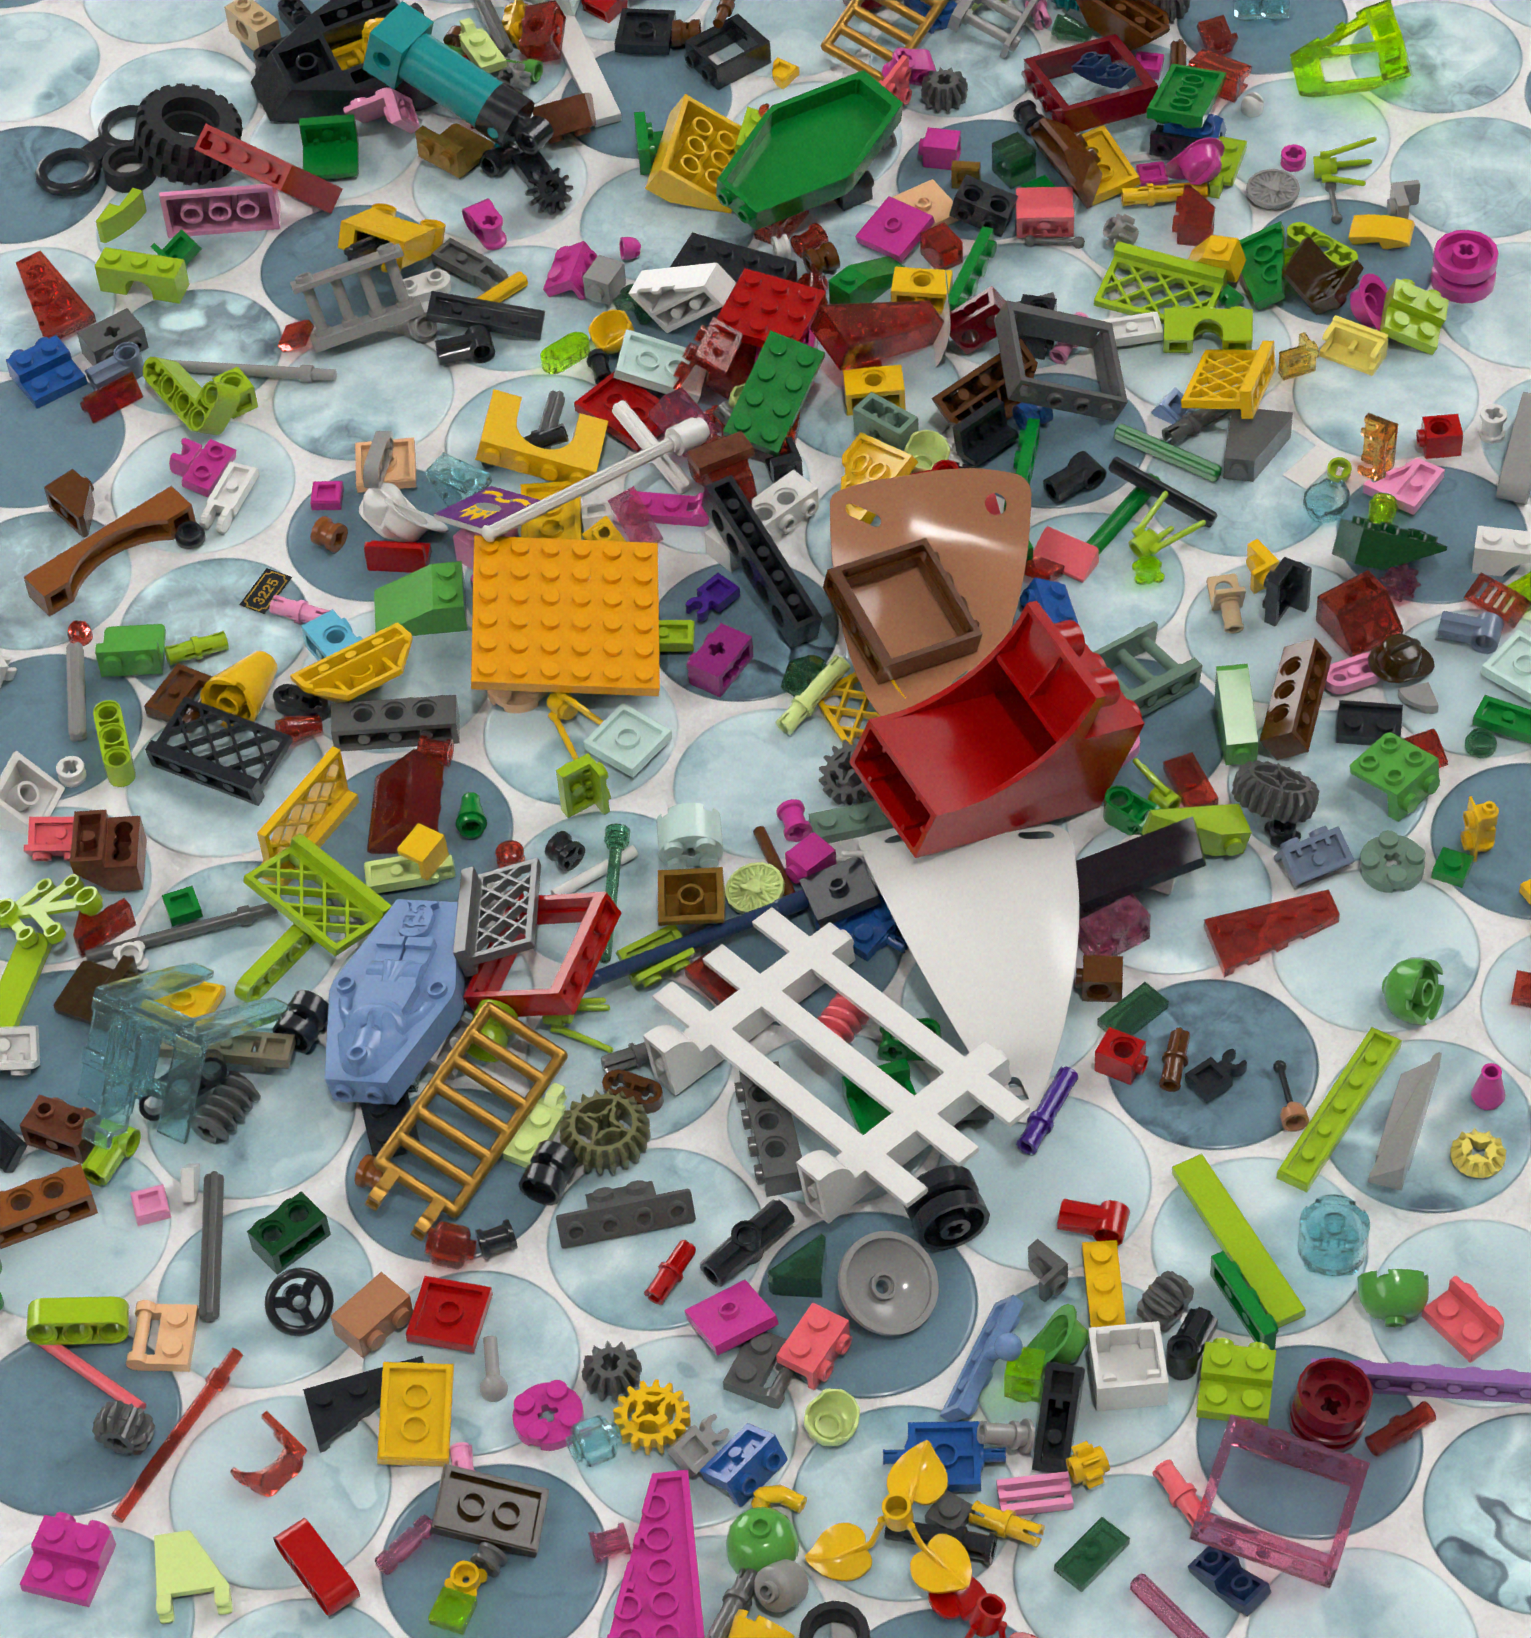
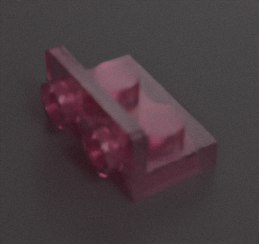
[648,387,720,457]

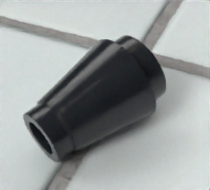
[480,143,520,176]

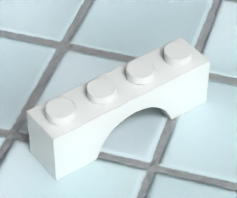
[1472,526,1531,577]

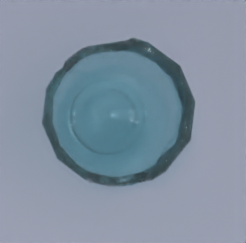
[1303,478,1350,523]

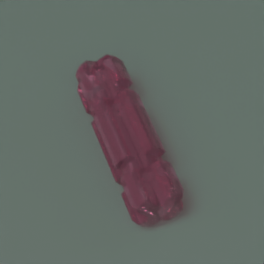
[374,1515,432,1575]

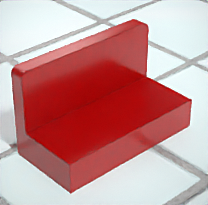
[364,540,432,573]

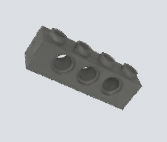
[331,695,460,752]
[734,1061,802,1197]

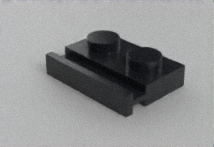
[1336,700,1403,746]
[360,1090,420,1157]

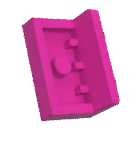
[543,241,597,300]

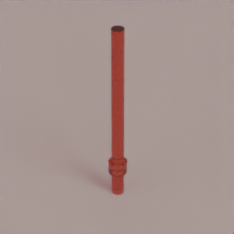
[111,1348,243,1523]

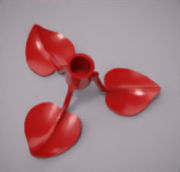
[928,1576,1038,1638]

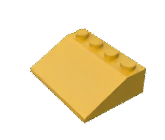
[645,94,741,214]

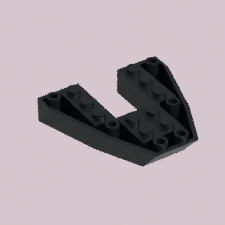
[250,0,438,121]

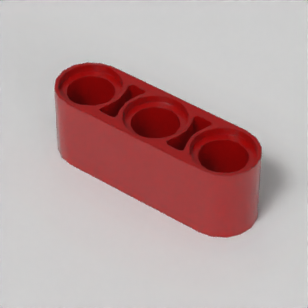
[273,1518,360,1617]

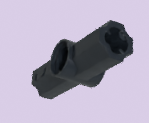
[700,1199,795,1287]

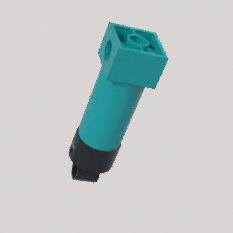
[363,1,553,155]

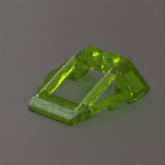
[1290,0,1414,98]

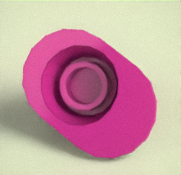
[1164,137,1225,185]
[1350,273,1388,331]

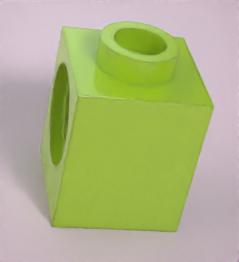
[212,366,258,419]

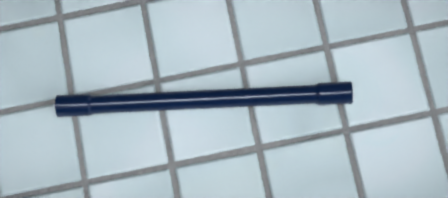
[584,890,809,994]

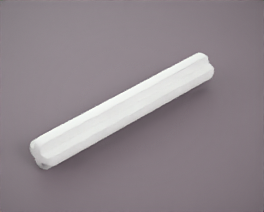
[612,400,692,494]

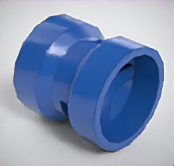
[1012,402,1053,430]

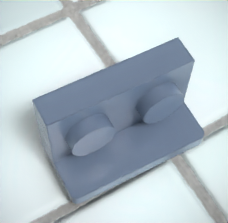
[1274,826,1355,887]

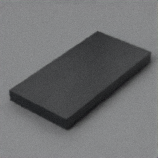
[1076,816,1206,912]

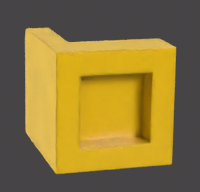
[397,823,449,881]

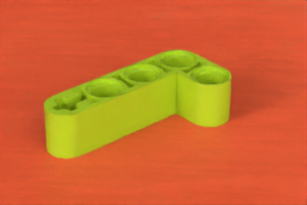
[142,357,240,435]

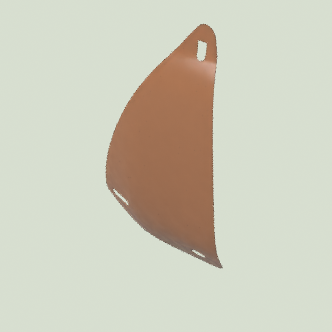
[830,468,1032,716]

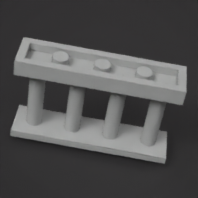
[947,0,1040,59]
[290,243,425,353]

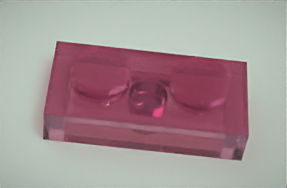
[608,486,664,543]

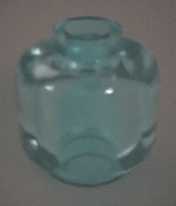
[566,1415,622,1467]

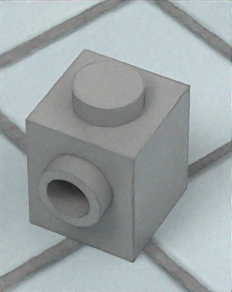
[583,255,626,306]

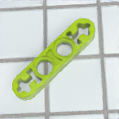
[234,913,330,1005]

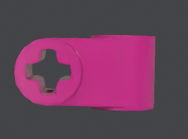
[882,47,937,86]
[462,198,507,250]

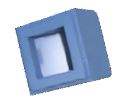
[1150,387,1195,424]

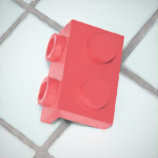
[24,817,74,862]
[776,1302,852,1390]

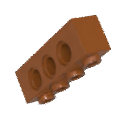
[0,1164,98,1249]

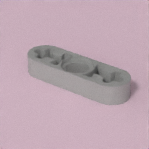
[363,431,393,489]

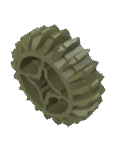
[559,1088,651,1176]

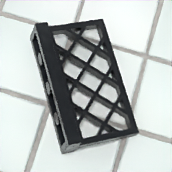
[145,697,293,806]

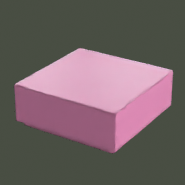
[130,1184,171,1226]

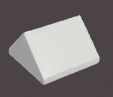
[0,751,65,835]

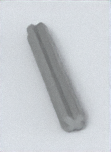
[66,642,87,742]

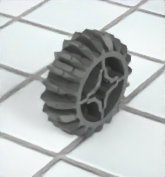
[1231,760,1320,824]

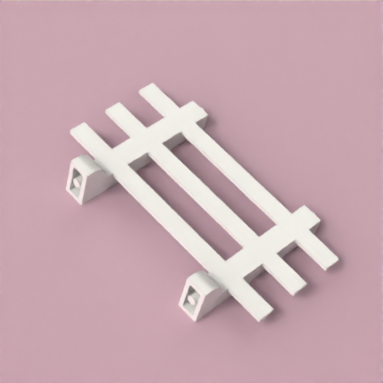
[643,907,1030,1224]

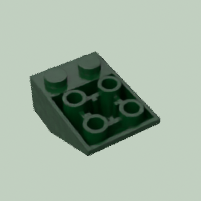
[1332,515,1448,570]

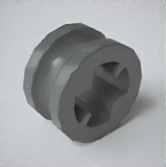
[470,1542,508,1577]

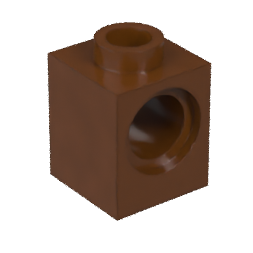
[1076,955,1123,1002]

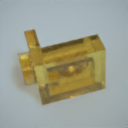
[1278,332,1319,381]

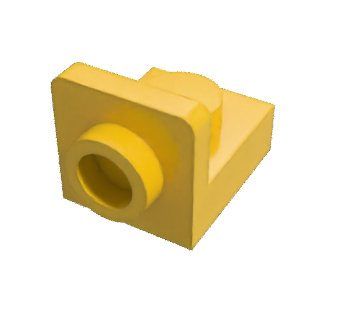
[1246,539,1279,594]

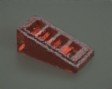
[1463,572,1531,629]

